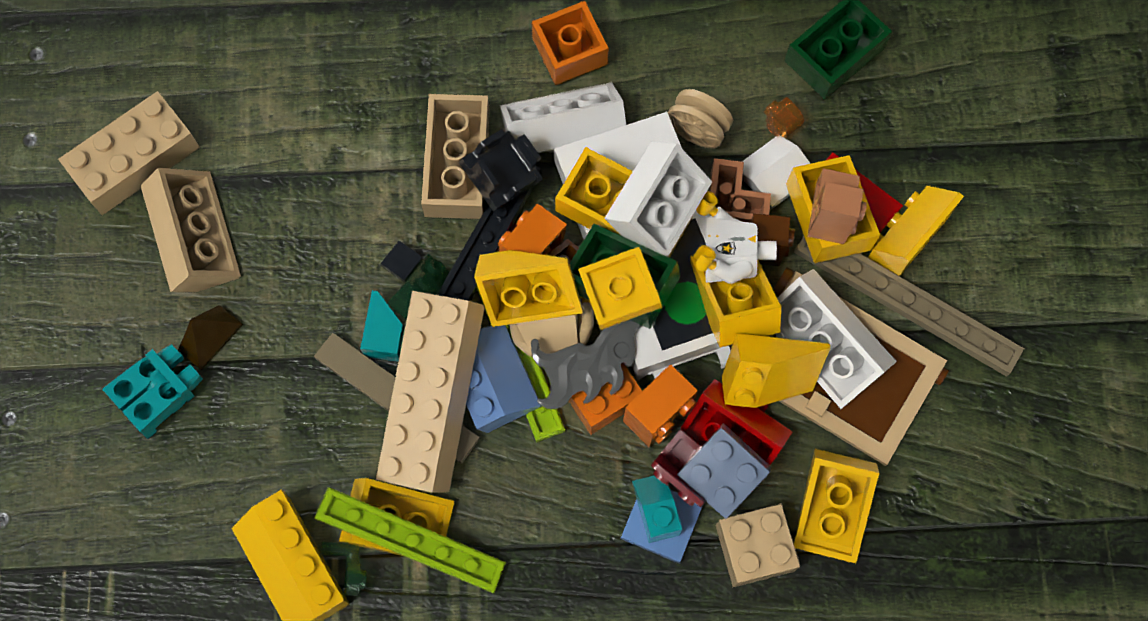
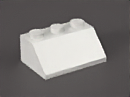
[604,141,712,257]

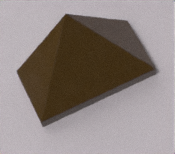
[178,305,243,370]

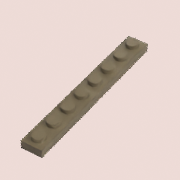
[794,236,1024,377]

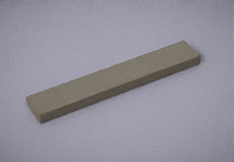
[314,333,480,464]

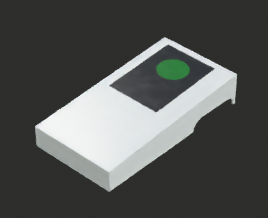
[554,112,733,381]

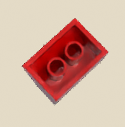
[680,379,793,465]

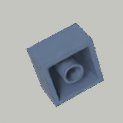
[678,423,771,519]

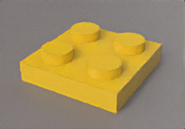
[578,247,662,330]

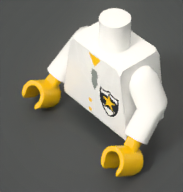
[694,191,776,284]

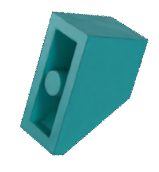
[360,290,405,362]
[632,475,682,543]

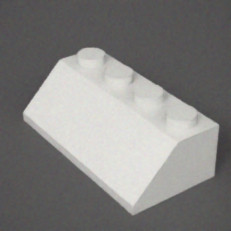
[500,82,627,152]
[776,269,896,409]

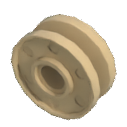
[667,89,733,148]

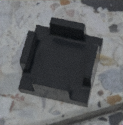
[459,129,543,212]

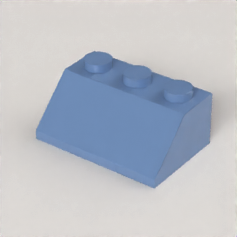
[466,325,541,433]

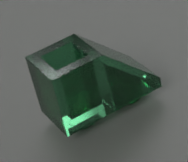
[387,254,450,320]

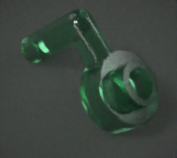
[321,542,367,596]

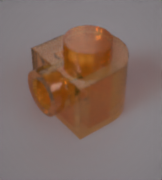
[763,97,804,138]

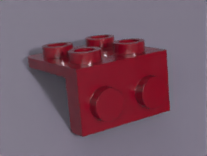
[651,428,706,507]

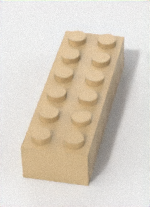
[376,291,485,493]

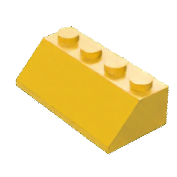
[232,490,350,621]

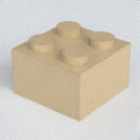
[715,504,800,587]

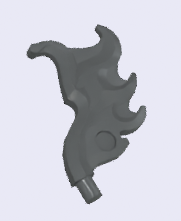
[531,320,655,409]

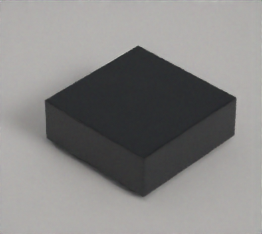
[380,241,424,283]

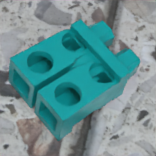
[102,344,203,439]

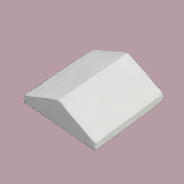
[742,135,810,210]

